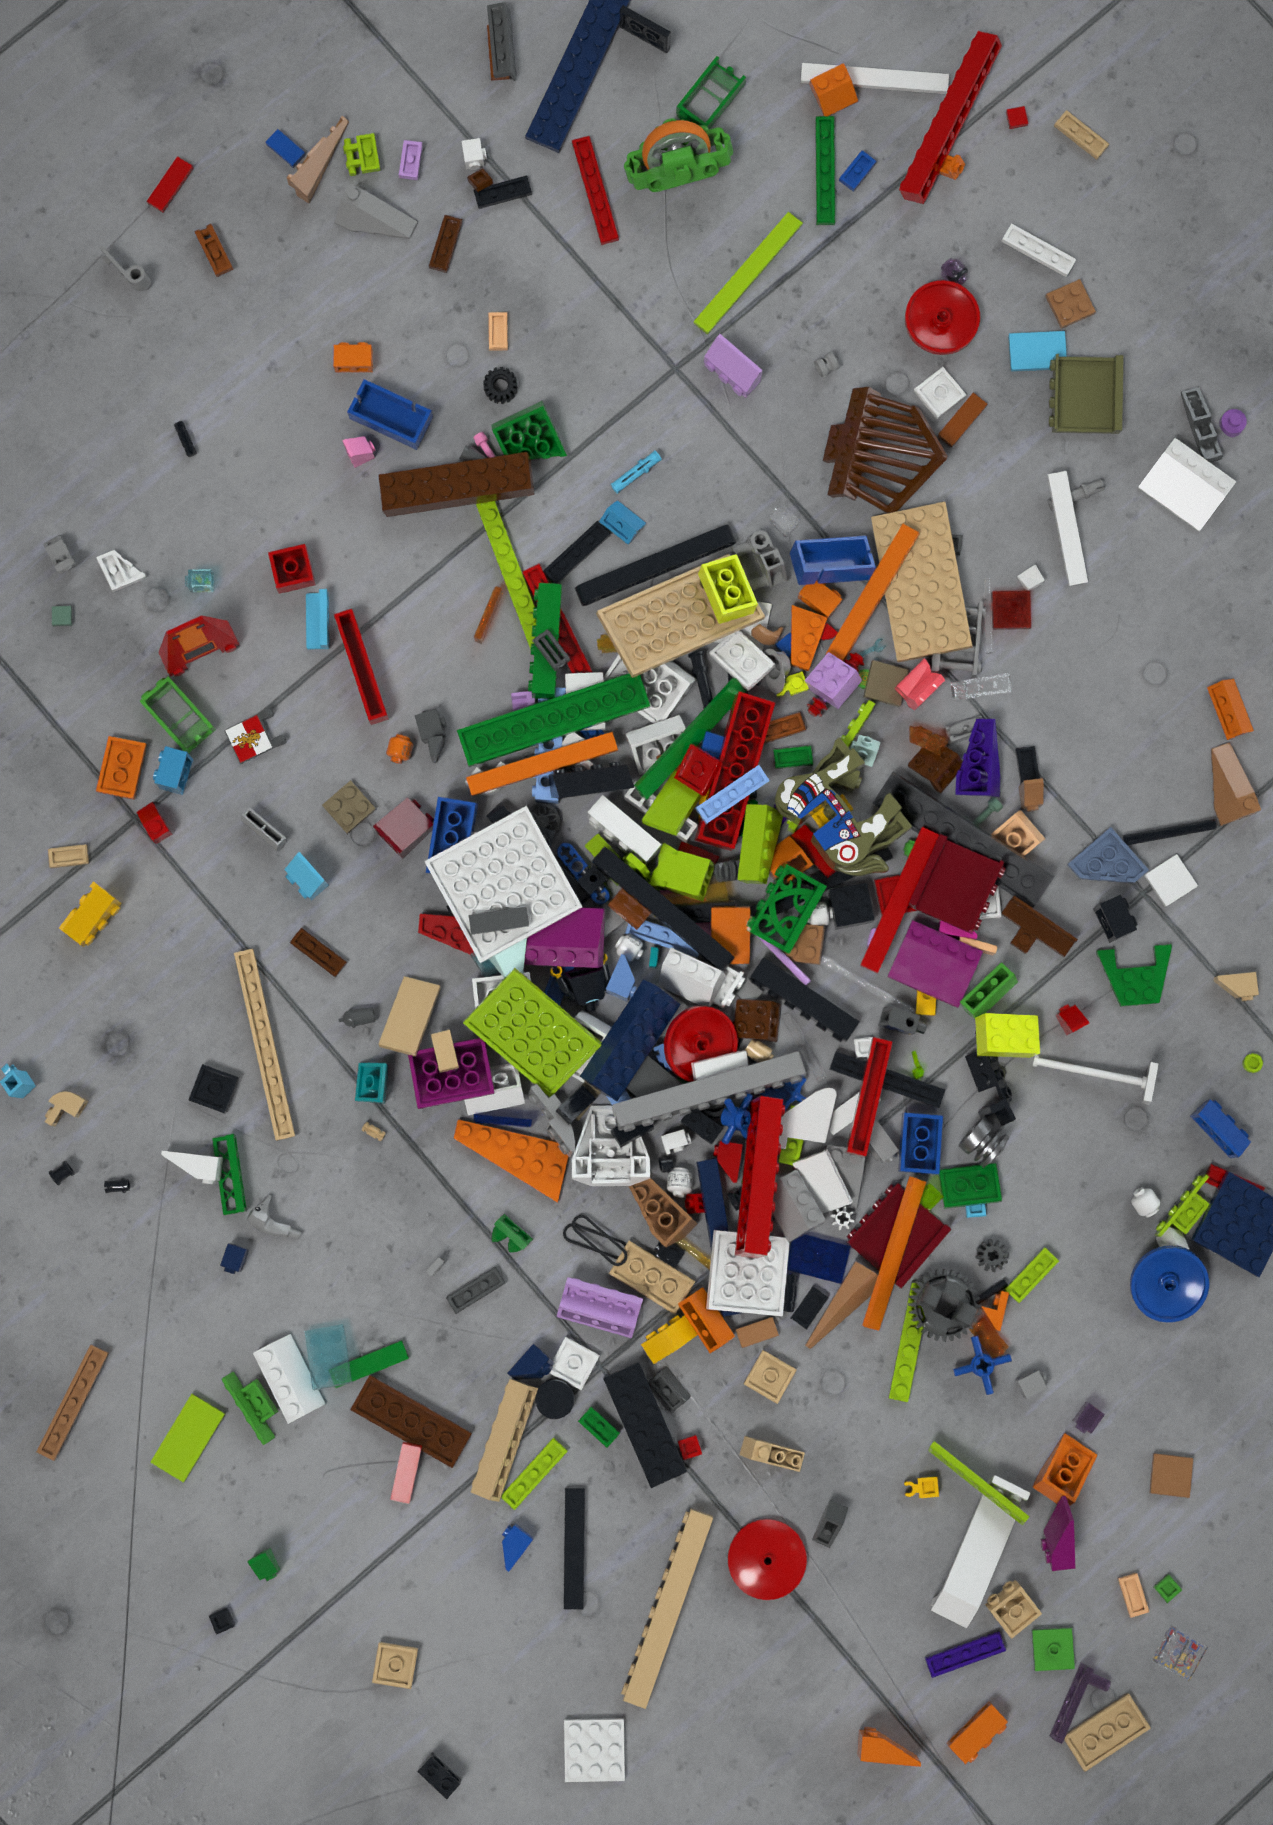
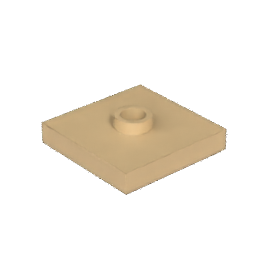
[743,1350,797,1404]
[372,1642,418,1689]

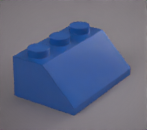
[1190,1099,1251,1159]

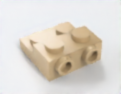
[985,1580,1042,1639]

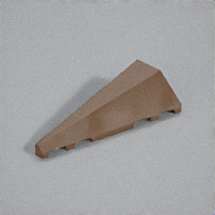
[287,116,349,203]
[805,1261,878,1349]

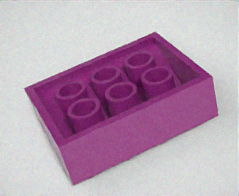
[524,908,605,968]
[887,920,983,1008]
[408,1038,495,1109]

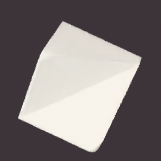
[1017,565,1045,593]

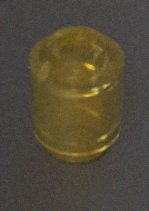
[597,634,617,653]

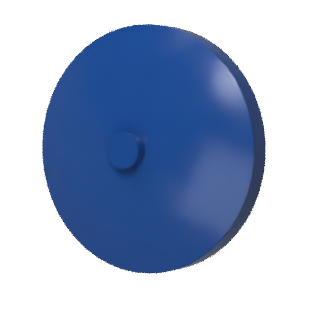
[1130,1246,1209,1323]

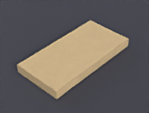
[378,976,441,1056]
[609,1241,695,1314]
[1062,1693,1151,1772]

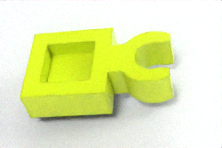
[776,671,809,698]

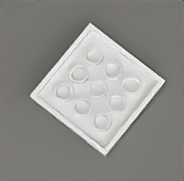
[706,1230,789,1316]

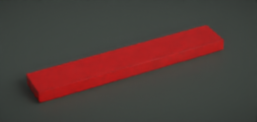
[572,136,619,245]

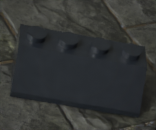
[548,761,634,799]

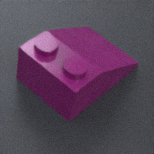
[1041,1496,1076,1571]

